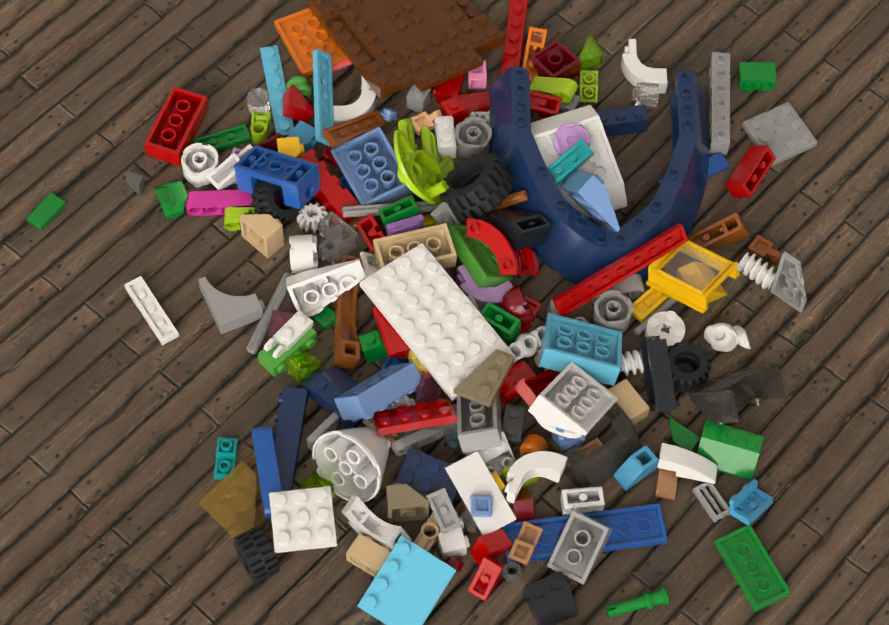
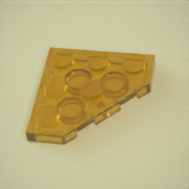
[199,461,257,538]

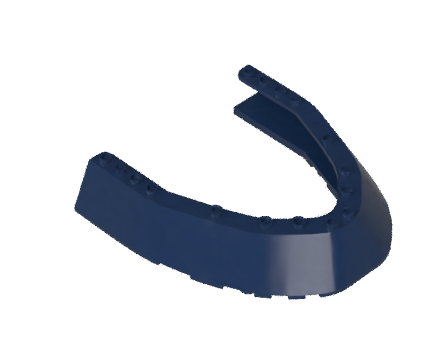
[489,66,709,284]

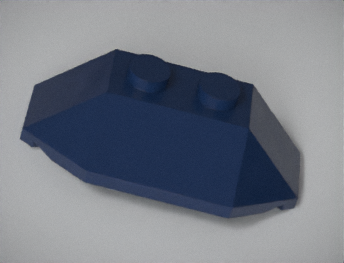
[296,367,363,429]

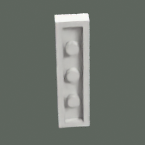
[124,276,179,346]

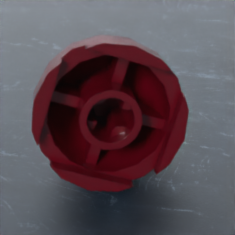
[501,285,534,324]

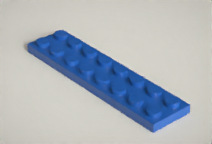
[501,503,668,563]

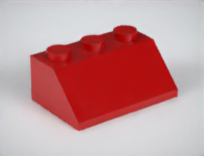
[372,306,411,359]

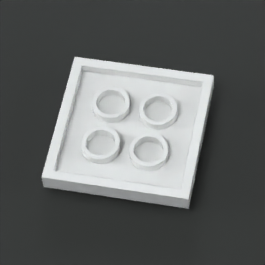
[269,486,337,553]

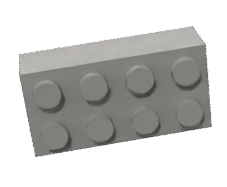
[457,391,502,453]

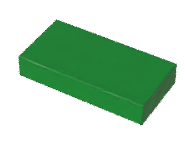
[27,193,66,231]

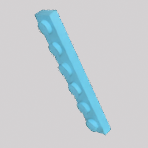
[260,45,294,138]
[313,49,334,147]

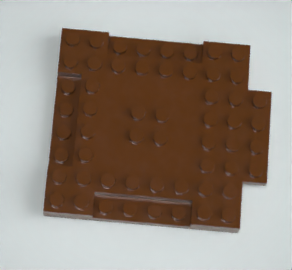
[308,0,504,99]

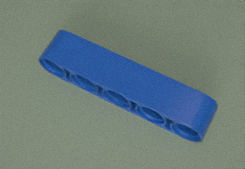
[251,425,282,519]

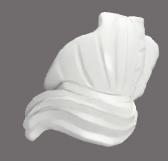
[704,323,751,352]

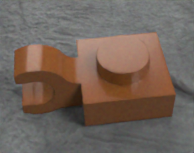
[747,235,782,265]

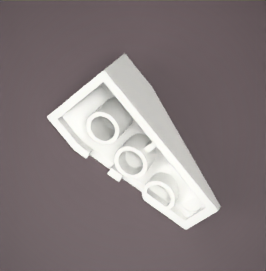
[286,259,366,317]

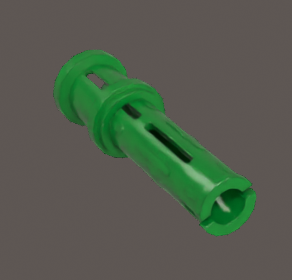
[605,587,669,618]

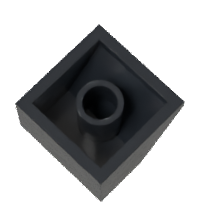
[523,571,578,625]

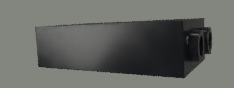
[639,335,677,412]

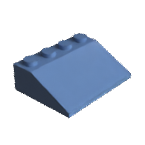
[330,127,415,205]
[560,171,620,232]

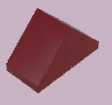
[510,488,535,522]

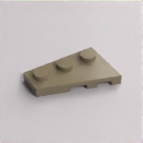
[453,349,515,407]

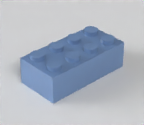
[334,362,423,422]

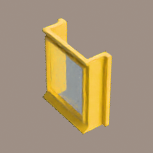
[646,240,740,313]

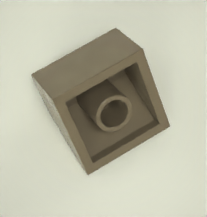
[386,483,429,524]

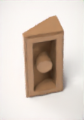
[655,468,678,500]

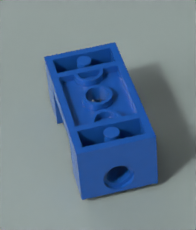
[234,145,321,210]

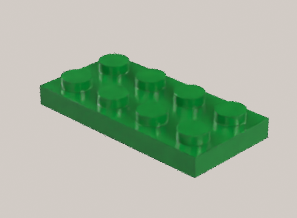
[714,525,791,612]

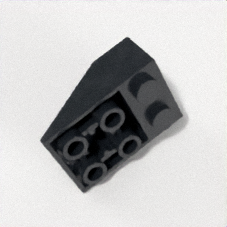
[486,206,552,250]

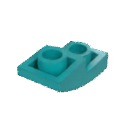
[213,437,238,481]

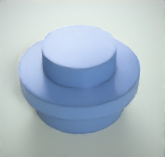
[380,107,398,122]

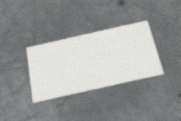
[445,451,516,535]

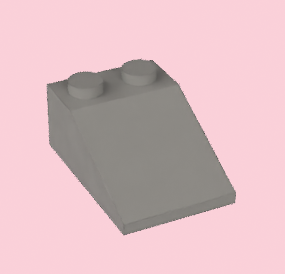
[547,511,613,585]

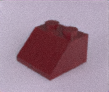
[530,39,581,79]

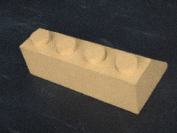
[373,223,457,270]

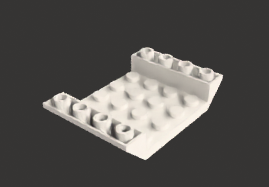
[531,105,628,219]

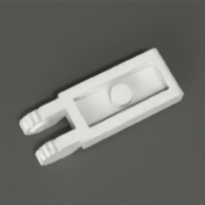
[263,311,314,358]

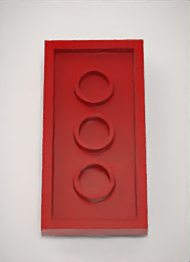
[372,398,457,436]

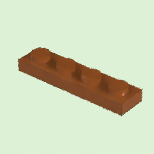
[322,110,387,148]

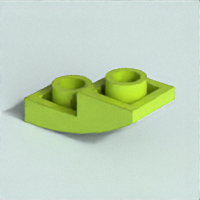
[579,70,598,103]

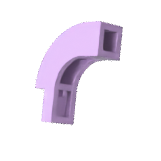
[455,264,513,310]

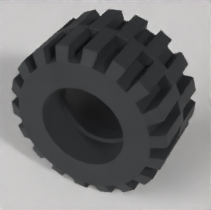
[251,181,301,223]
[668,341,711,395]
[234,526,280,583]

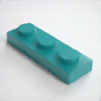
[548,139,595,186]

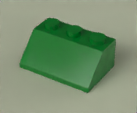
[697,420,764,480]

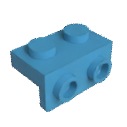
[729,479,773,526]

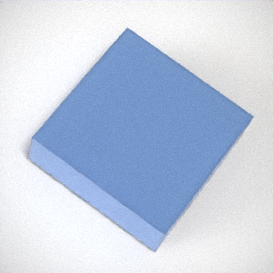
[470,495,492,517]

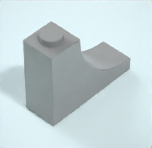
[198,277,265,334]

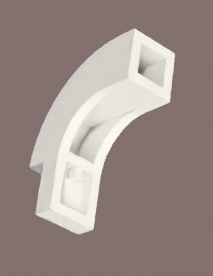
[621,39,668,94]
[333,75,376,126]
[505,451,568,504]
[341,496,412,550]

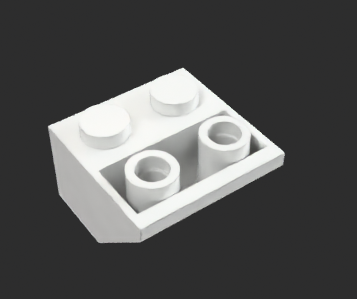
[464,431,516,476]

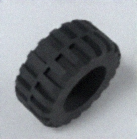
[440,152,513,222]

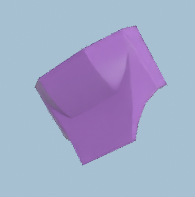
[386,214,424,236]

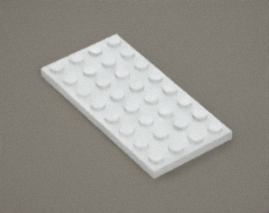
[360,243,516,401]

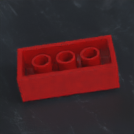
[144,86,209,166]

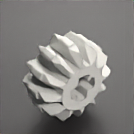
[297,201,328,234]

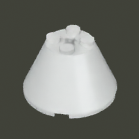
[312,425,391,503]

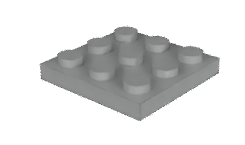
[742,102,818,166]

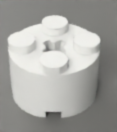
[181,143,219,187]
[289,234,319,274]
[644,311,685,348]

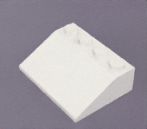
[528,362,618,435]

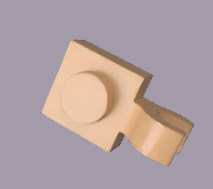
[411,110,443,136]

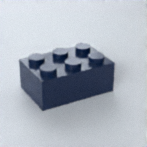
[395,448,459,507]

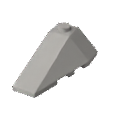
[770,252,807,313]

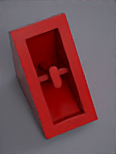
[282,84,314,123]
[469,529,513,567]

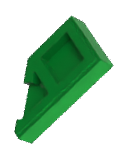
[668,418,701,452]

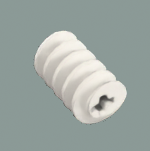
[738,252,776,290]
[620,350,644,376]

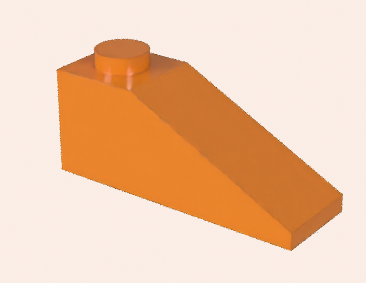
[523,27,548,82]

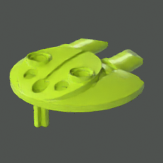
[394,118,454,205]

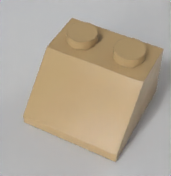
[239,214,284,258]

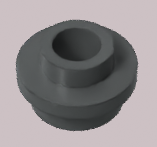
[502,562,522,582]

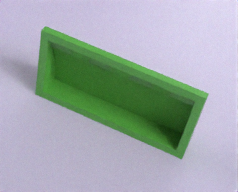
[448,224,514,288]

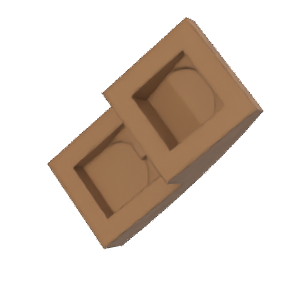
[508,521,543,565]

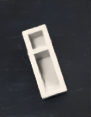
[206,144,253,190]
[657,443,718,484]

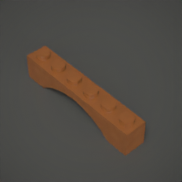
[334,255,361,369]

